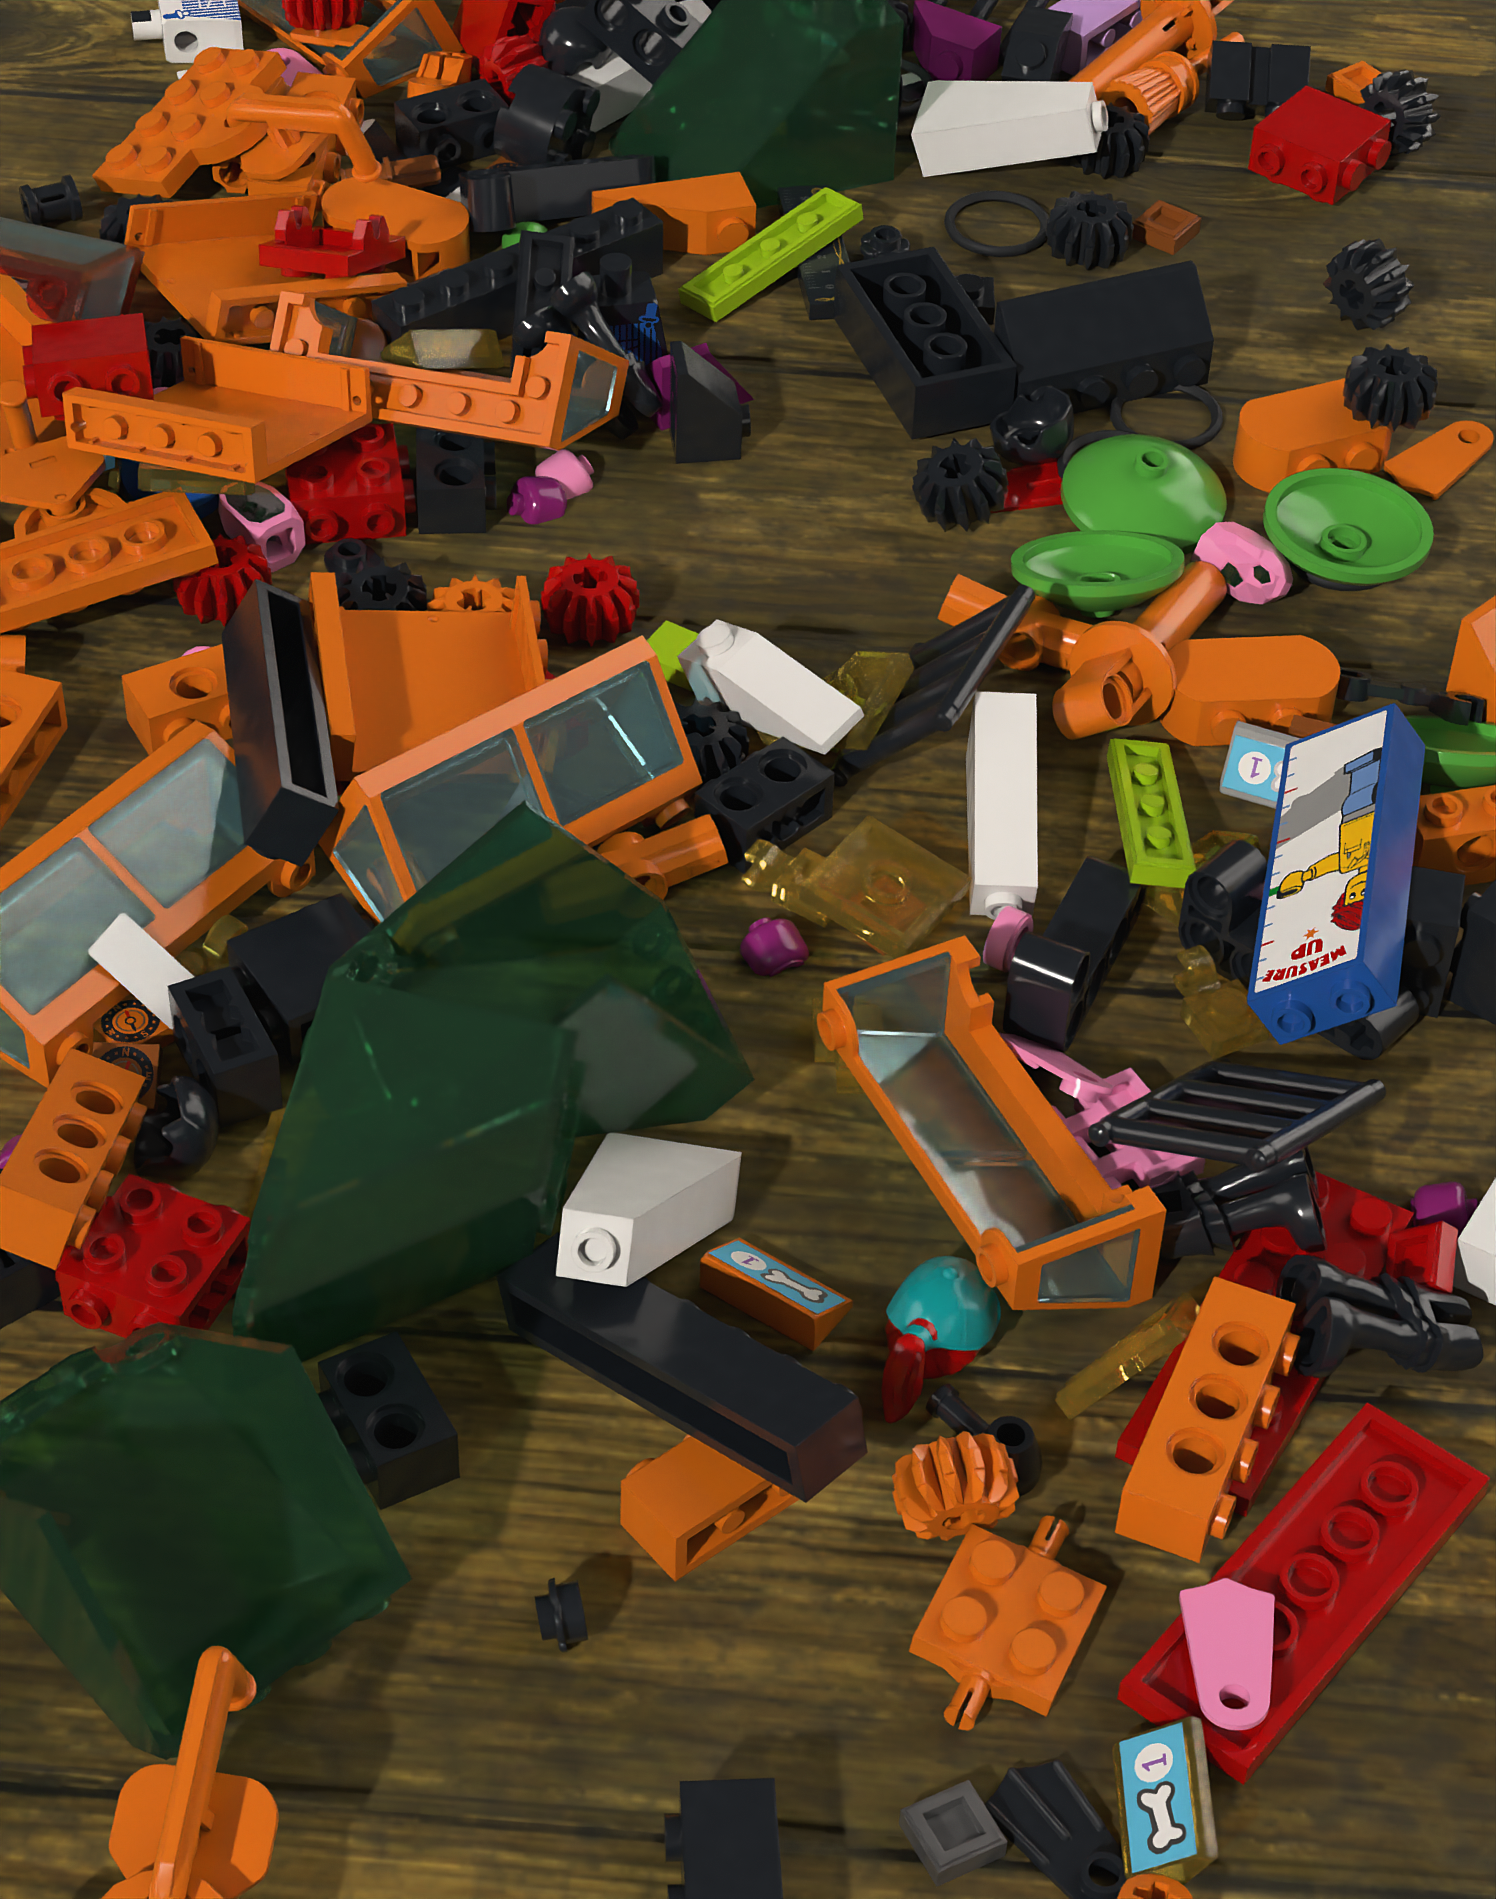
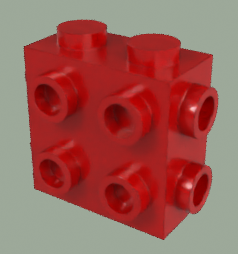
[452,0,556,75]
[1248,85,1391,205]
[22,313,155,421]
[285,423,416,545]
[55,1173,255,1361]

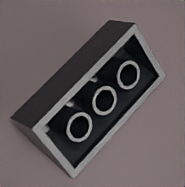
[994,260,1214,414]

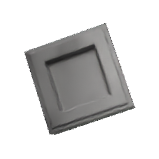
[899,1780,1007,1887]

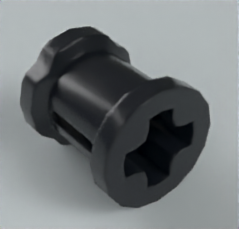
[19,174,83,231]

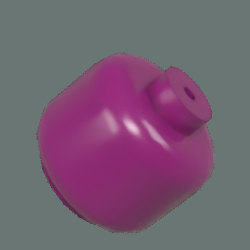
[507,476,567,525]
[739,917,809,977]
[1411,1181,1479,1240]

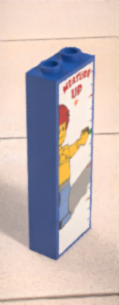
[1247,703,1425,1045]

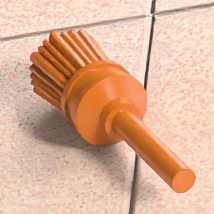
[1100,32,1245,135]

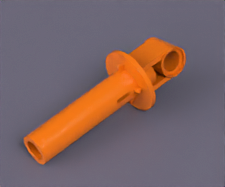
[1067,0,1234,101]
[1052,561,1227,740]

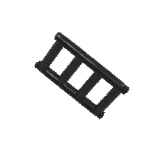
[830,585,1035,787]
[1088,1057,1386,1173]

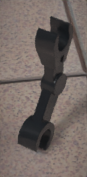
[1336,669,1485,726]

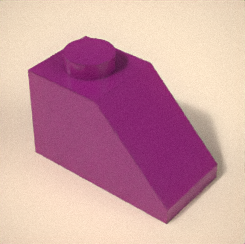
[911,0,1002,81]

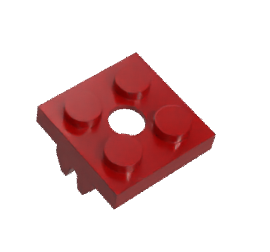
[259,205,406,279]

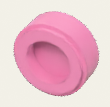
[983,905,1033,973]

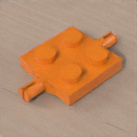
[909,1515,1107,1731]

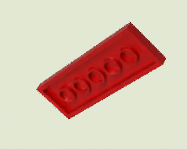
[1115,1171,1414,1517]
[1117,1402,1490,1785]

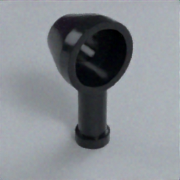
[926,1384,1042,1497]

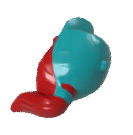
[882,1256,1001,1424]

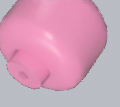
[535,449,594,500]

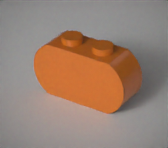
[321,177,471,283]
[1233,378,1392,493]
[1158,635,1340,746]

